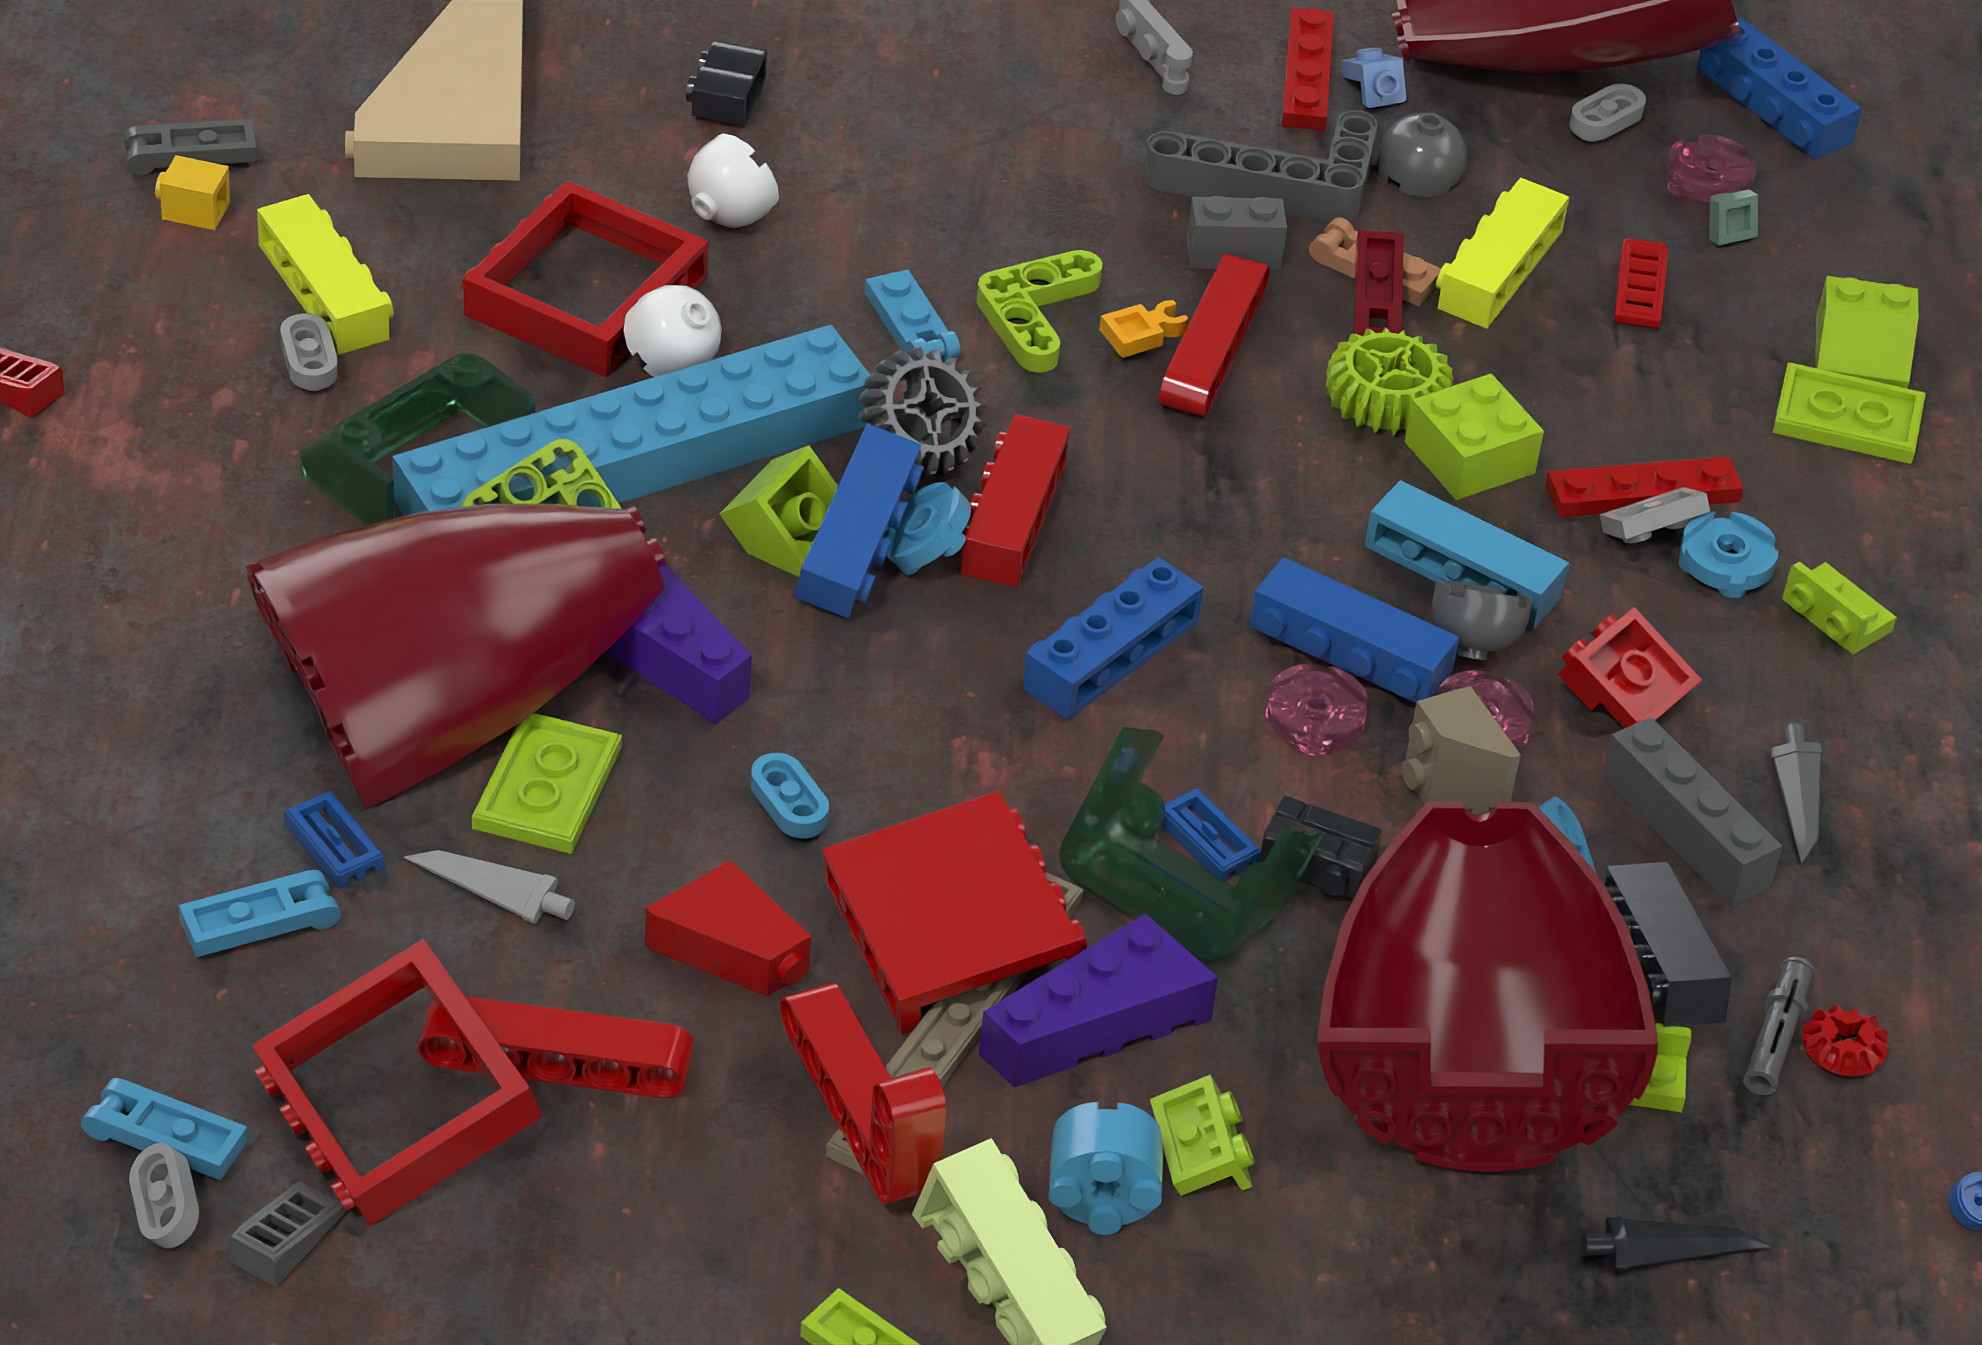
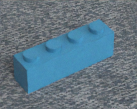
[1365,480,1569,630]

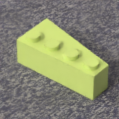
[912,1138,1107,1345]

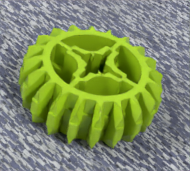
[1326,327,1453,436]

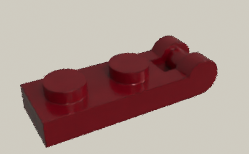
[1352,229,1404,336]

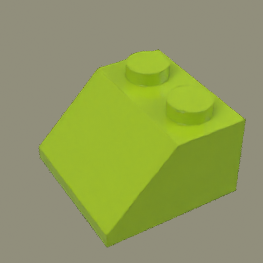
[1815,276,1919,389]
[719,445,838,577]

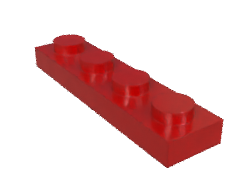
[1281,7,1334,131]
[1545,456,1744,517]

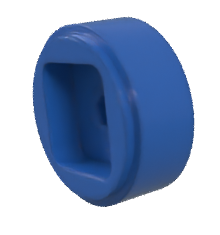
[1949,1172,1982,1231]

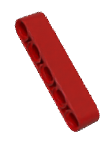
[1159,253,1270,417]
[417,996,694,1098]

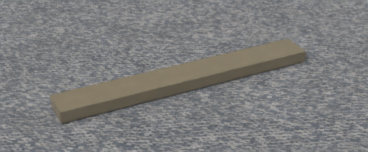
[826,872,1084,1175]

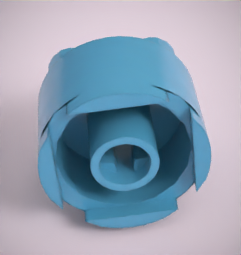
[1049,1102,1163,1235]

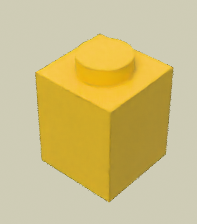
[155,155,231,230]

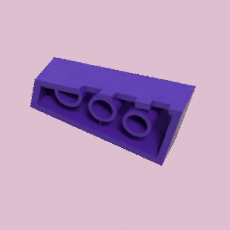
[605,566,752,724]
[979,913,1218,1087]

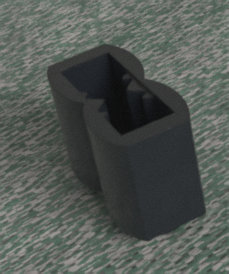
[686,40,768,125]

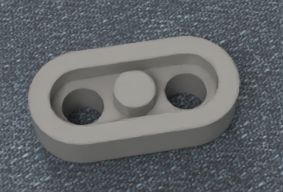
[1569,84,1646,142]
[280,313,338,391]
[129,1143,199,1248]

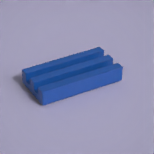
[1156,788,1261,884]
[284,791,385,889]

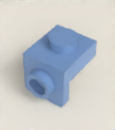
[1341,48,1406,108]

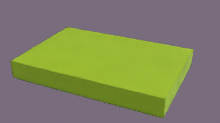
[1772,362,1926,464]
[472,713,622,854]

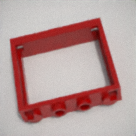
[461,180,709,378]
[252,938,543,1227]

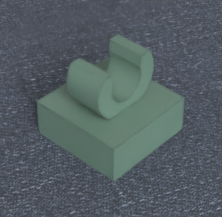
[1710,189,1758,245]

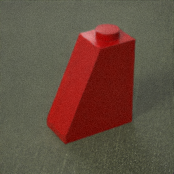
[645,860,812,996]

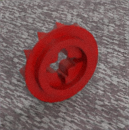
[1802,1003,1889,1076]

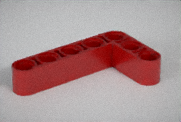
[780,982,946,1205]

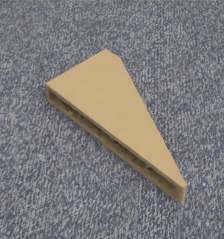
[345,0,523,181]

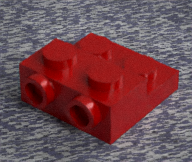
[1557,607,1702,728]

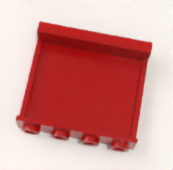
[822,791,1087,1035]

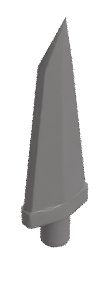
[403,850,575,924]

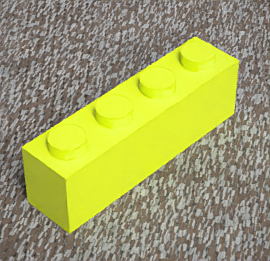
[1436,177,1569,329]
[257,194,394,356]

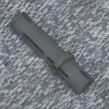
[1743,957,1815,1095]

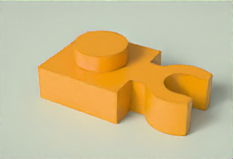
[1099,300,1188,358]

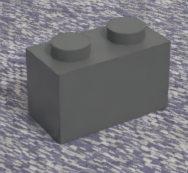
[1186,196,1287,270]

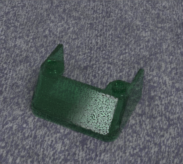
[300,353,535,525]
[1059,727,1324,960]

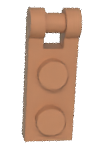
[1309,217,1441,307]

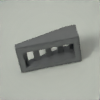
[228,1181,345,1288]

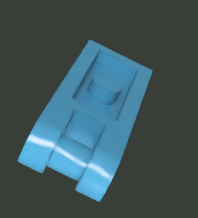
[865,270,960,361]
[179,870,342,957]
[81,1078,248,1181]

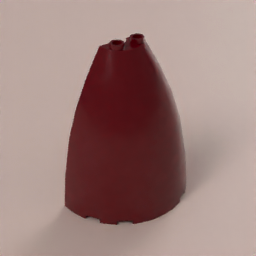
[1391,0,1742,73]
[246,504,666,809]
[1318,802,1658,1172]

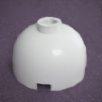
[687,134,779,228]
[624,285,722,377]

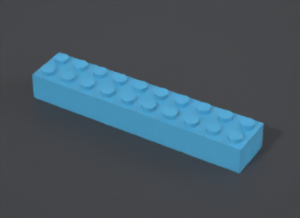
[392,325,870,516]

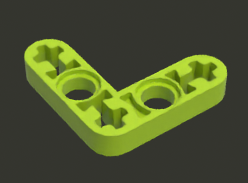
[976,250,1103,373]
[459,439,622,509]

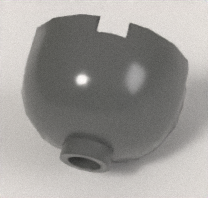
[1376,113,1467,197]
[1432,580,1533,660]

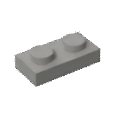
[1600,487,1710,543]

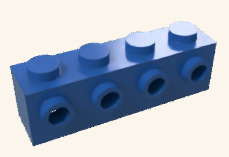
[1696,17,1862,160]
[793,423,924,619]
[1023,557,1204,720]
[1249,557,1460,703]

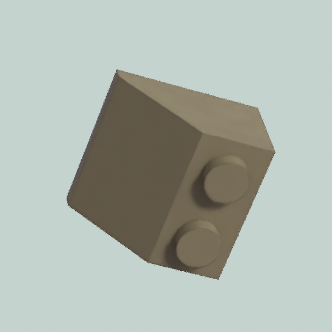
[1402,686,1521,815]

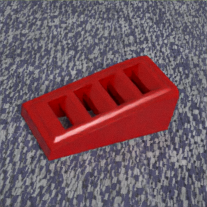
[1614,238,1668,328]
[0,348,65,418]

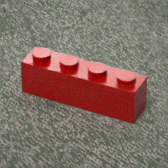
[956,414,1071,588]

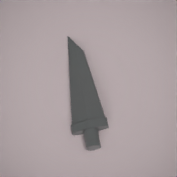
[1771,723,1823,864]

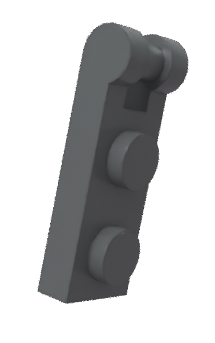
[124,119,257,176]

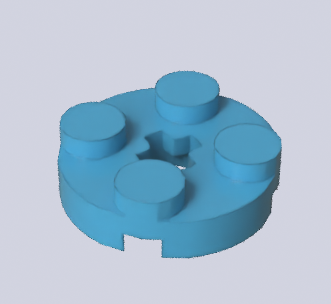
[885,482,971,575]
[1678,512,1779,598]

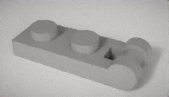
[1116,0,1193,95]

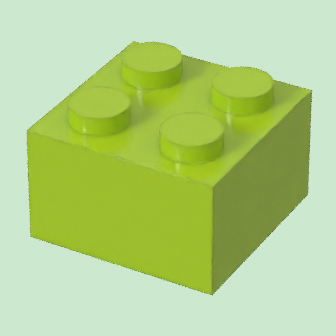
[1405,373,1544,500]

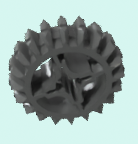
[858,347,987,478]

